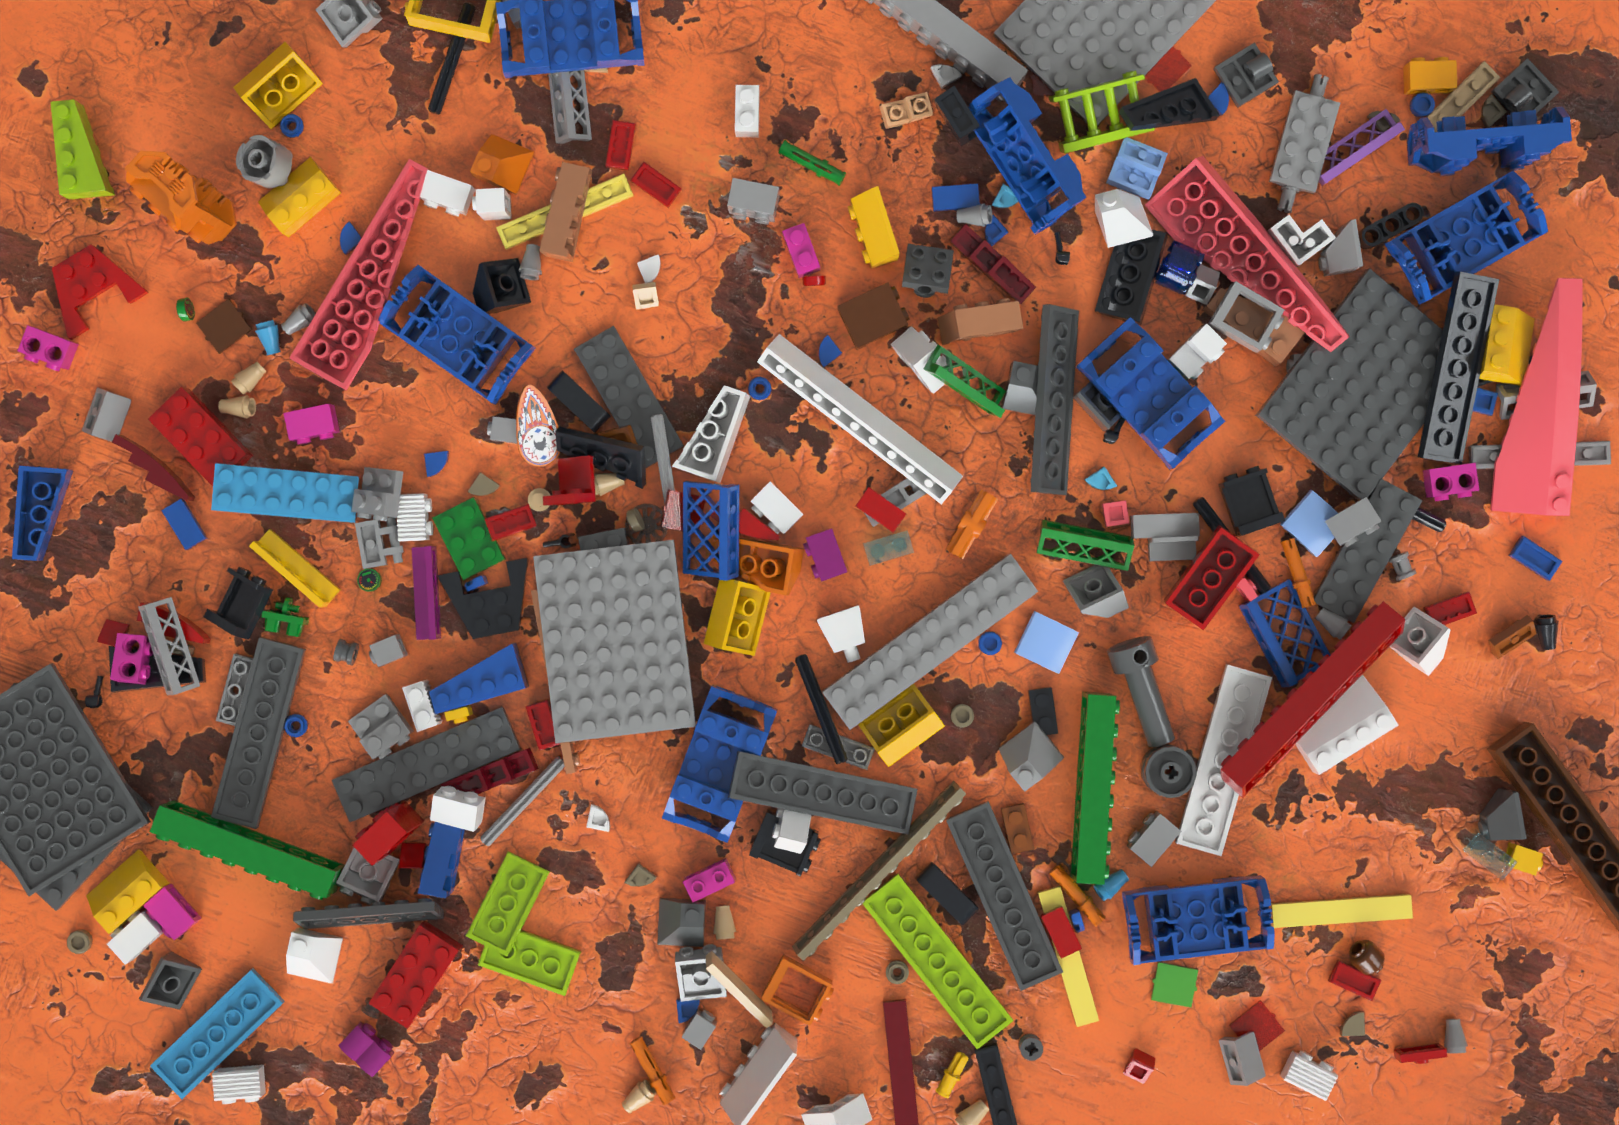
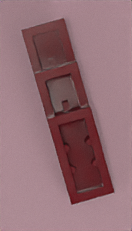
[949,224,1036,304]
[112,434,195,501]
[441,747,539,794]

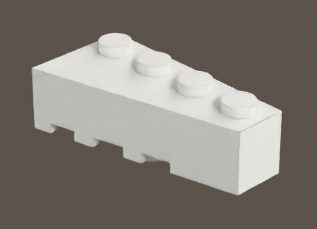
[672,385,750,483]

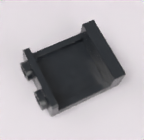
[934,86,980,147]
[1219,465,1285,536]
[203,567,273,640]
[749,810,821,877]

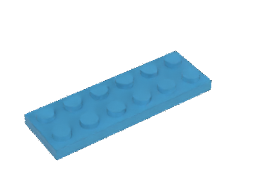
[211,463,359,523]
[150,968,285,1099]

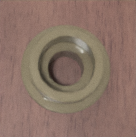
[886,960,909,984]

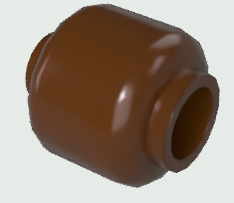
[1349,940,1385,975]

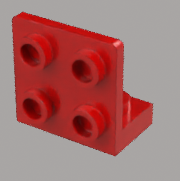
[543,455,596,506]

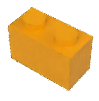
[1403,57,1457,95]

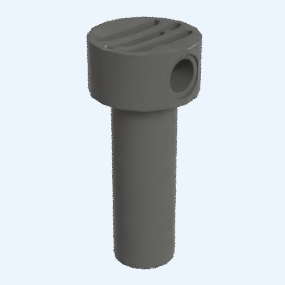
[1107,636,1175,747]

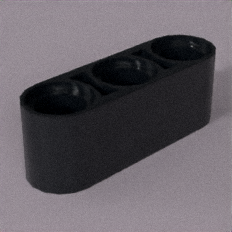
[1358,203,1424,249]
[547,370,611,433]
[915,862,979,925]

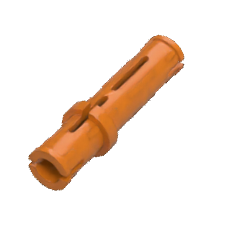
[1280,538,1316,609]
[1049,864,1106,927]
[629,1036,676,1105]

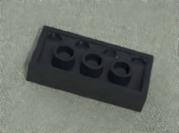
[1095,230,1168,326]

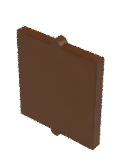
[196,299,252,354]

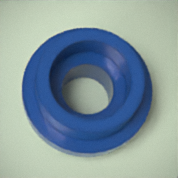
[280,114,304,138]
[748,377,771,400]
[284,714,308,737]

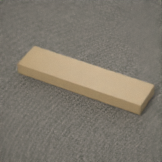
[1427,61,1501,132]
[705,951,773,1028]

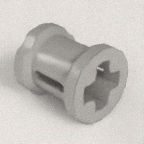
[1389,552,1416,581]

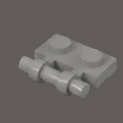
[355,517,404,569]

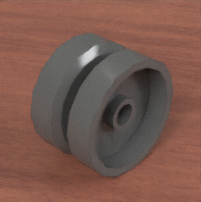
[1140,744,1197,798]

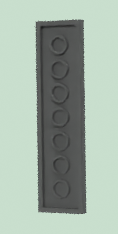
[1031,304,1079,495]
[211,637,306,829]
[332,707,521,822]
[728,751,918,835]
[946,801,1063,991]

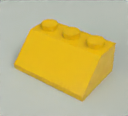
[233,42,323,129]
[258,157,341,237]
[848,186,900,269]
[1479,304,1534,386]
[703,579,771,656]
[858,684,945,767]
[86,849,170,934]

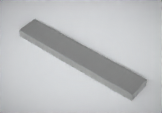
[1469,441,1611,469]

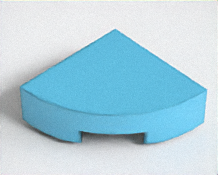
[992,184,1019,208]
[1084,467,1117,490]

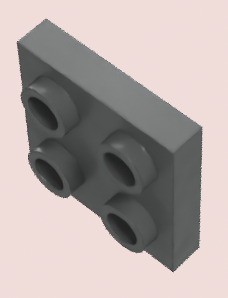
[1214,42,1279,108]
[1491,58,1559,113]
[902,244,954,298]

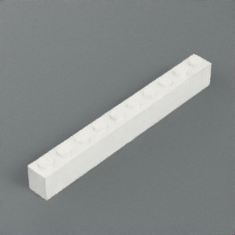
[757,334,963,505]

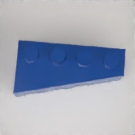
[12,466,73,561]
[429,643,529,714]

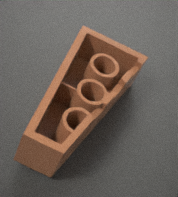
[539,162,592,262]
[1202,288,1305,367]

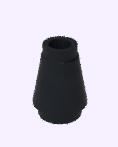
[1534,614,1559,650]

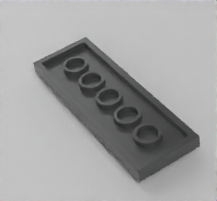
[574,326,684,469]
[1313,479,1423,623]
[293,898,444,929]

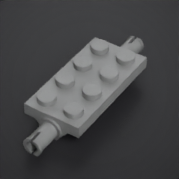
[1269,74,1340,213]

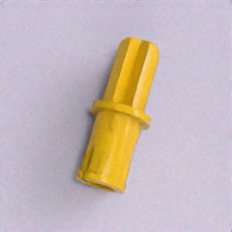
[936,1052,968,1098]

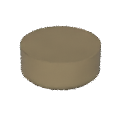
[626,508,645,532]
[950,704,974,727]
[67,929,93,954]

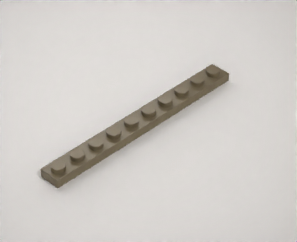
[792,781,966,961]

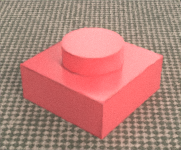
[1102,501,1129,527]
[1236,577,1258,602]

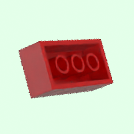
[148,387,254,486]
[1164,525,1260,630]
[352,801,425,866]
[368,920,463,1029]

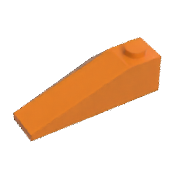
[705,535,804,595]

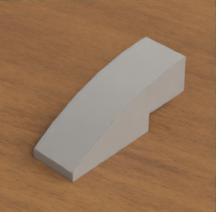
[1130,513,1200,539]

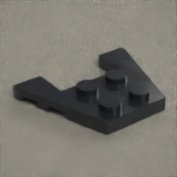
[438,558,529,639]

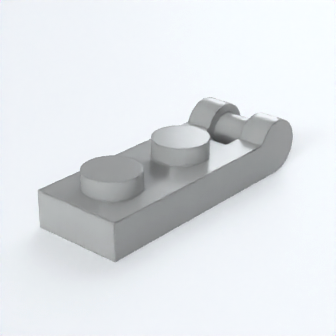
[864,478,926,527]

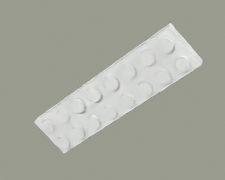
[1175,664,1272,856]

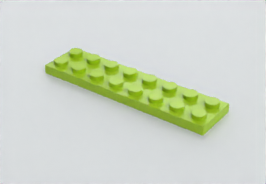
[863,873,1014,1049]

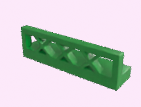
[923,345,1006,418]
[1037,519,1135,571]

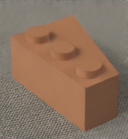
[938,298,1023,345]

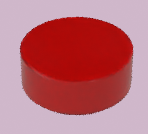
[802,276,826,286]

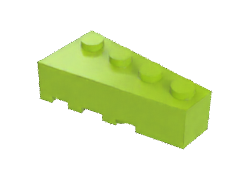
[51,99,115,200]

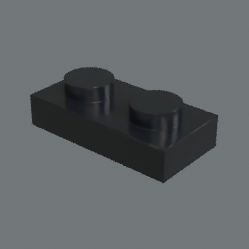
[1028,687,1058,735]

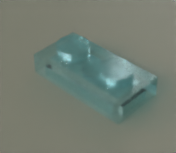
[863,530,914,566]
[1463,833,1517,880]

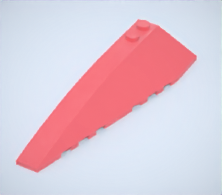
[1145,156,1350,352]
[290,159,429,391]
[1490,278,1583,516]

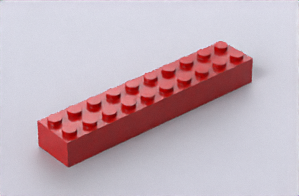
[1220,601,1405,798]

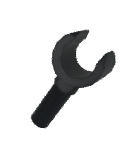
[1054,232,1070,265]
[1103,416,1125,444]
[543,533,577,548]
[85,676,103,708]

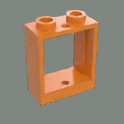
[761,954,834,1026]

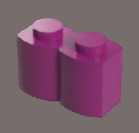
[338,1021,394,1077]

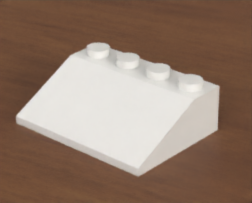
[1295,675,1398,775]
[719,1023,798,1125]

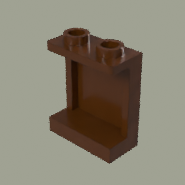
[837,282,910,350]

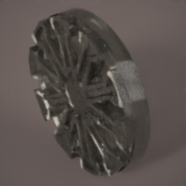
[625,504,669,544]

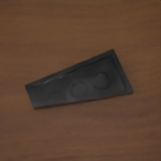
[1119,78,1220,131]
[555,426,646,489]
[109,646,206,693]

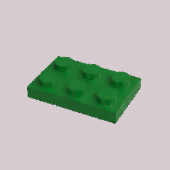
[432,497,506,580]

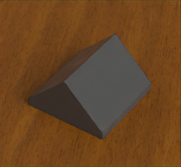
[1073,373,1121,431]
[139,951,202,1010]

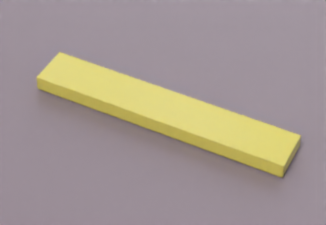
[496,174,634,250]
[1037,886,1099,1027]
[1271,894,1413,928]

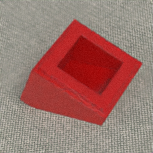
[97,619,130,646]
[399,843,426,869]
[1123,1049,1155,1084]

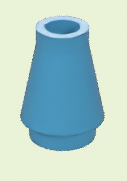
[255,320,281,355]
[1093,869,1129,901]

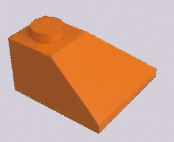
[470,134,535,195]

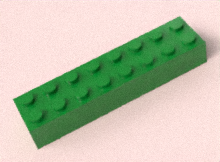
[1070,692,1120,885]
[150,800,345,900]

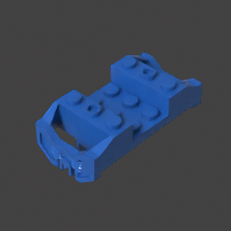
[496,0,645,78]
[968,77,1087,235]
[1407,107,1572,176]
[1385,171,1548,305]
[378,265,536,405]
[1076,317,1225,470]
[662,685,778,843]
[1122,875,1275,965]

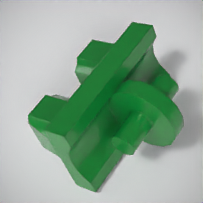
[261,597,309,637]

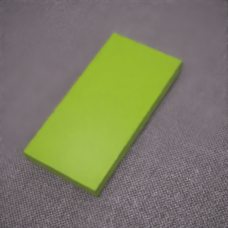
[466,851,550,957]
[478,930,581,996]

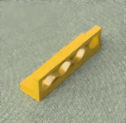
[249,529,341,608]

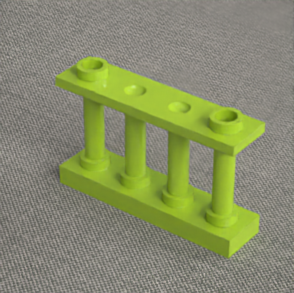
[1049,70,1155,153]

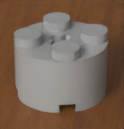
[236,135,293,188]

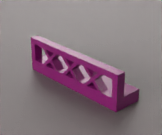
[412,546,441,640]

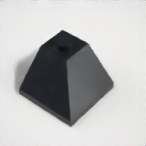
[473,258,531,314]

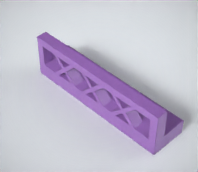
[1319,109,1405,186]

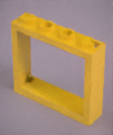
[404,0,502,43]

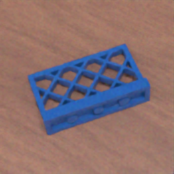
[683,481,739,581]
[1238,579,1331,687]

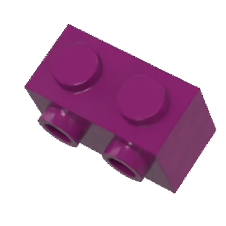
[803,528,848,582]

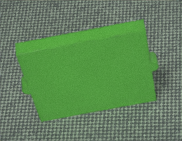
[1151,962,1198,1008]

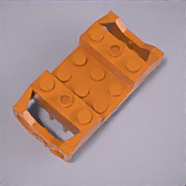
[124,151,237,245]

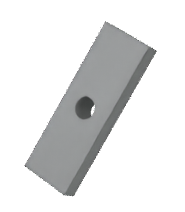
[216,653,253,726]
[802,724,875,770]

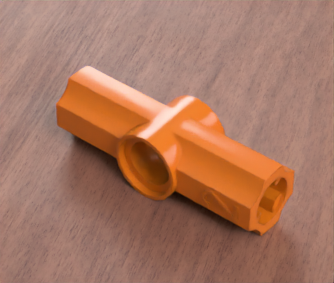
[946,489,998,559]

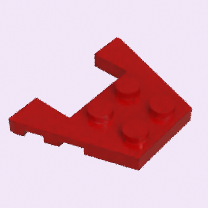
[52,244,149,340]

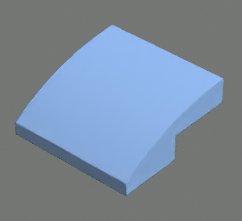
[1106,137,1168,200]
[1280,490,1338,557]
[1014,611,1079,674]

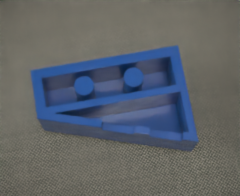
[418,822,465,899]

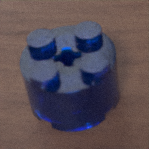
[1155,240,1205,295]

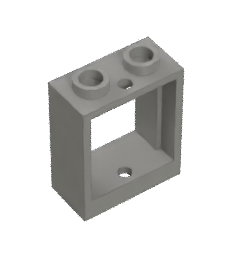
[1208,281,1285,353]

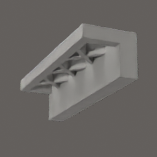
[548,70,592,144]
[1495,371,1597,420]
[138,597,200,695]

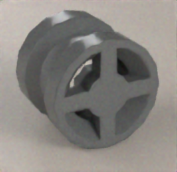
[333,639,359,666]
[1018,1034,1043,1061]

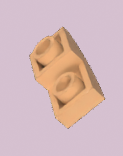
[880,92,933,129]

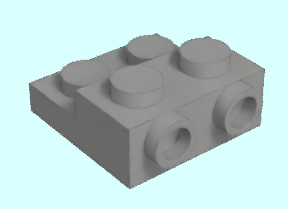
[315,0,383,48]
[351,467,403,521]
[348,694,414,760]
[336,848,400,906]
[675,944,727,1002]

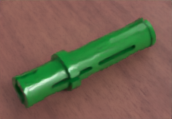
[778,140,846,186]

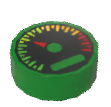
[176,297,195,322]
[357,569,382,592]

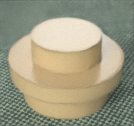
[528,488,551,511]

